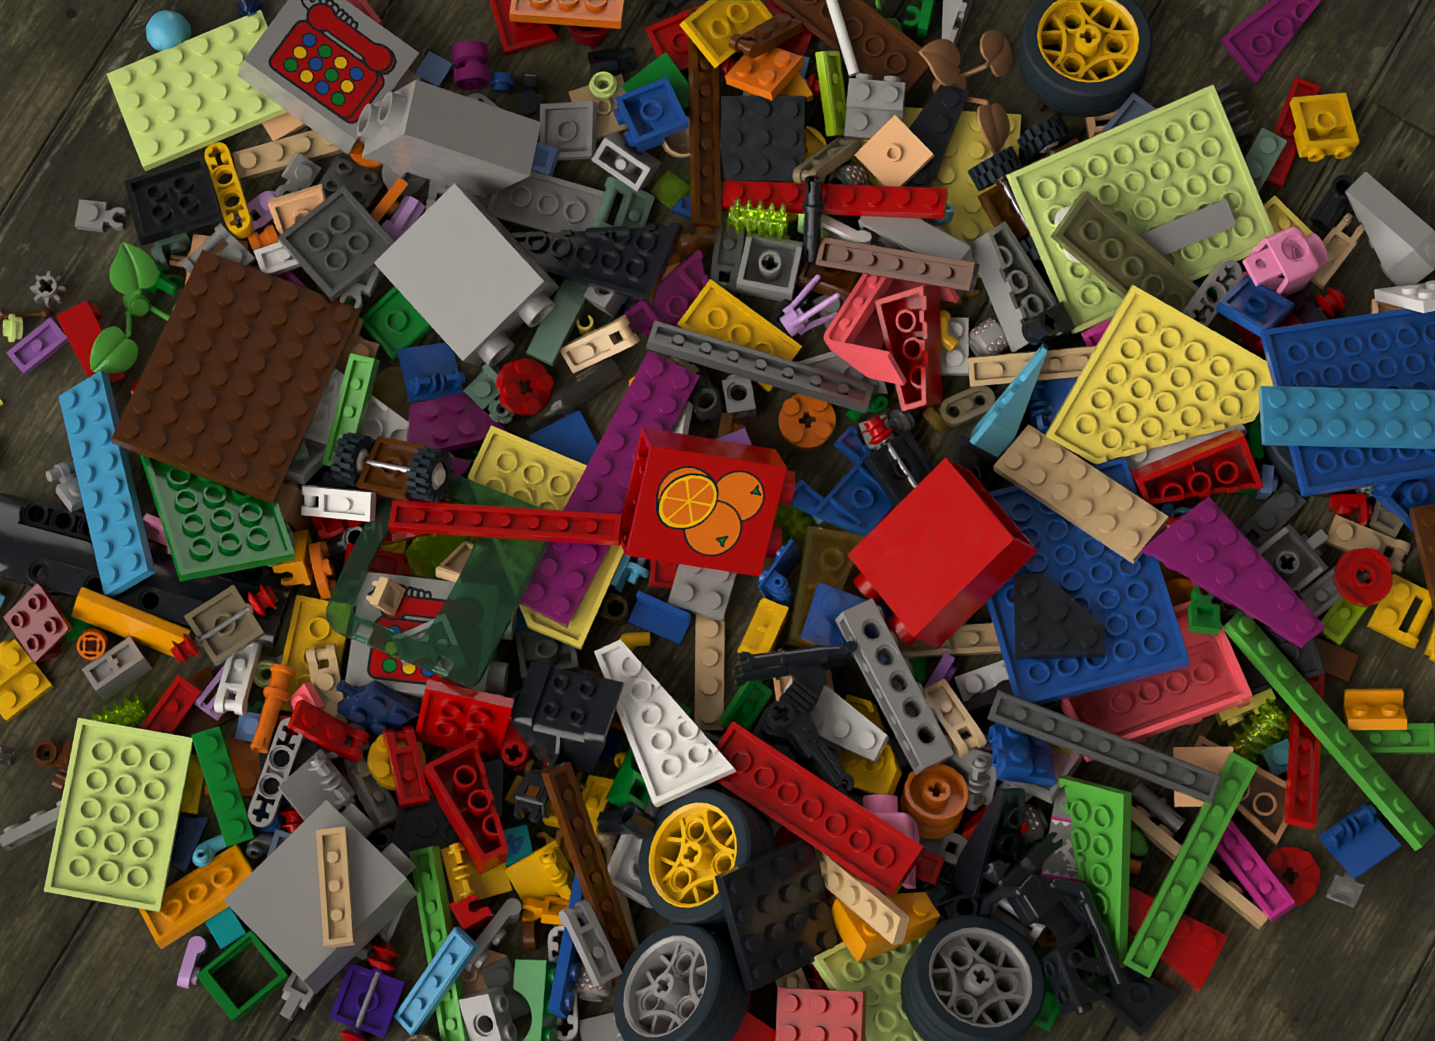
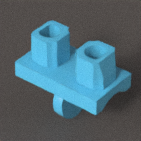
[610,553,650,593]

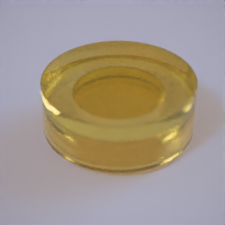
[922,406,948,434]

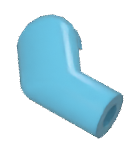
[192,834,229,867]

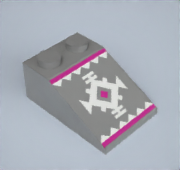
[1041,787,1085,885]

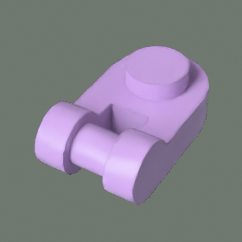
[235,191,277,234]
[177,936,209,989]

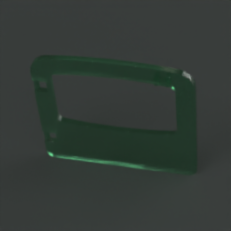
[326,474,551,687]

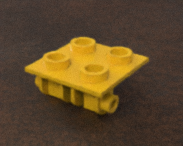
[504,840,575,911]
[440,842,512,903]

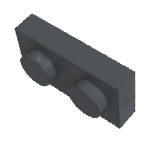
[479,957,531,1020]

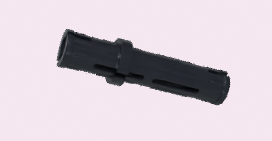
[802,175,825,262]

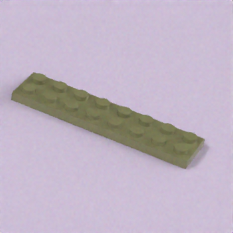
[1050,191,1244,347]

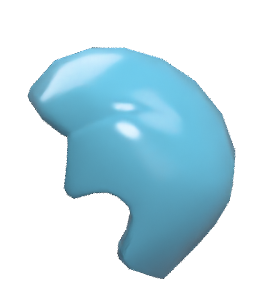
[146,10,192,51]

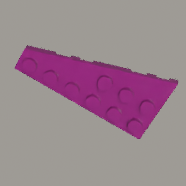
[1141,496,1326,648]

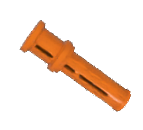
[250,664,296,753]

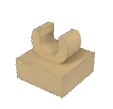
[366,576,406,616]

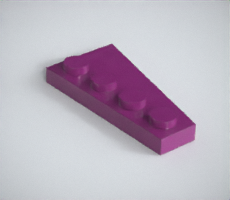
[1220,0,1321,85]

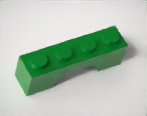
[605,696,692,810]
[191,725,257,847]
[513,959,558,1041]

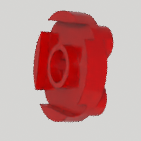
[496,358,553,415]
[1332,548,1393,608]
[1265,847,1320,906]

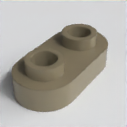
[940,385,995,427]

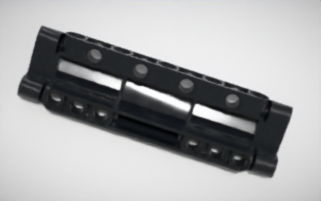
[0,493,300,648]

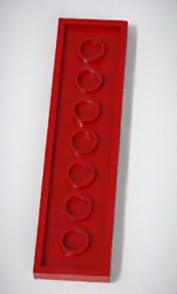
[716,721,926,899]

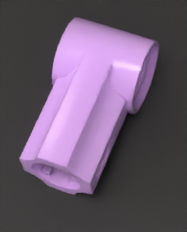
[381,195,426,242]

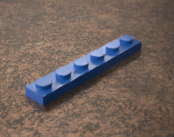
[548,873,585,1019]

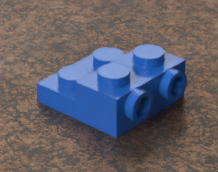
[613,77,689,154]
[1371,476,1435,532]
[988,722,1056,787]

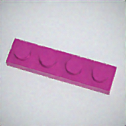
[1215,820,1296,923]

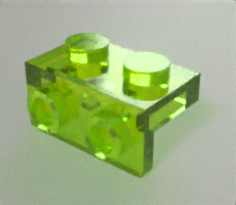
[405,534,467,579]

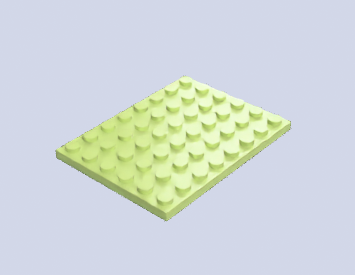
[1006,85,1275,334]

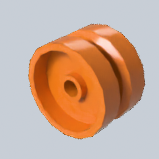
[899,763,969,839]

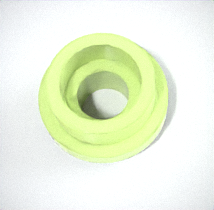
[589,71,618,99]
[3,314,23,342]
[253,660,276,689]

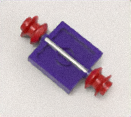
[329,942,406,1041]

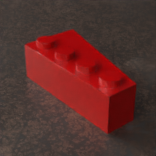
[1128,886,1228,993]

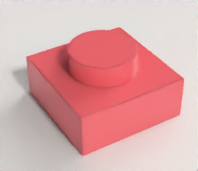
[288,683,325,710]

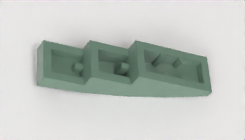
[526,279,589,366]

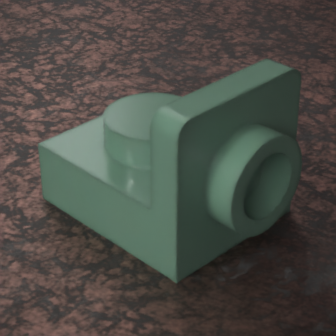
[151,232,192,270]
[463,364,501,411]

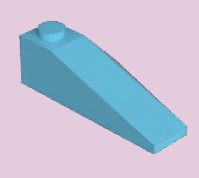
[969,343,1048,457]

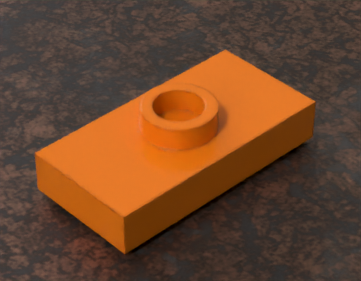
[370,178,408,223]

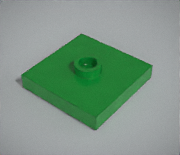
[621,52,689,110]
[361,286,432,362]

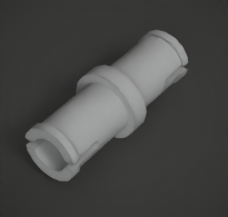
[1132,782,1187,834]

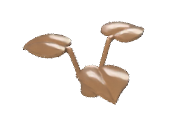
[918,30,1013,154]

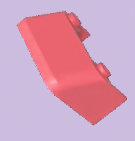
[824,274,959,385]

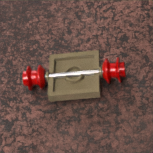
[170,584,279,666]

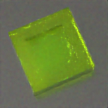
[651,170,690,210]

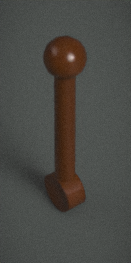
[0,308,52,323]

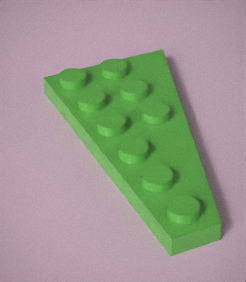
[1058,776,1132,968]

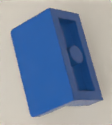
[628,591,692,646]

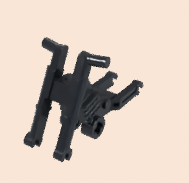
[732,641,857,797]

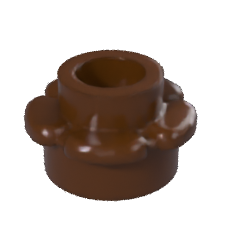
[33,739,61,768]

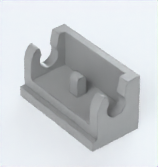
[82,637,153,702]

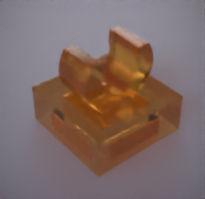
[718,413,746,438]

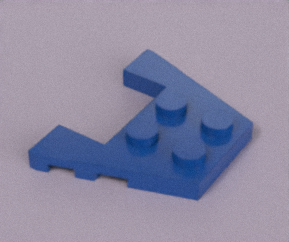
[789,424,894,538]

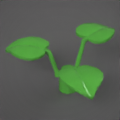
[90,242,175,373]

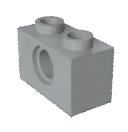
[592,131,662,192]
[458,986,518,1041]

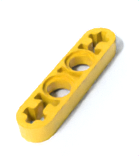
[204,142,254,239]

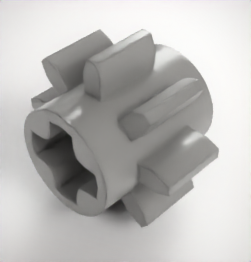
[30,271,68,308]

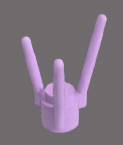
[779,274,840,337]

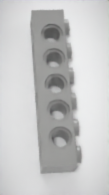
[835,598,954,775]

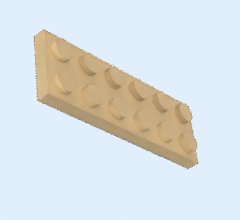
[994,424,1169,564]

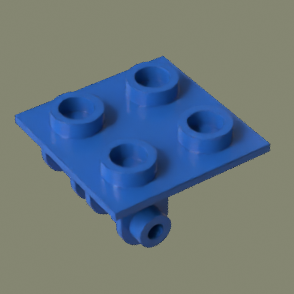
[397,343,465,403]
[1028,377,1078,435]
[758,539,801,605]
[1318,804,1401,880]

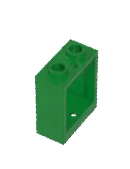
[196,930,290,1024]

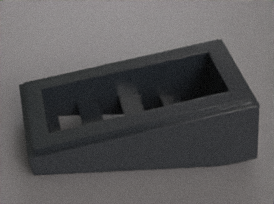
[484,758,505,822]

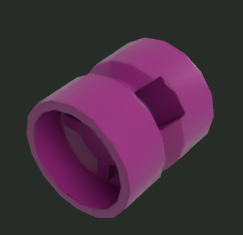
[451,41,490,90]

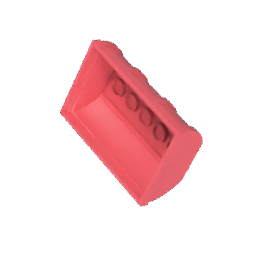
[1061,595,1253,762]

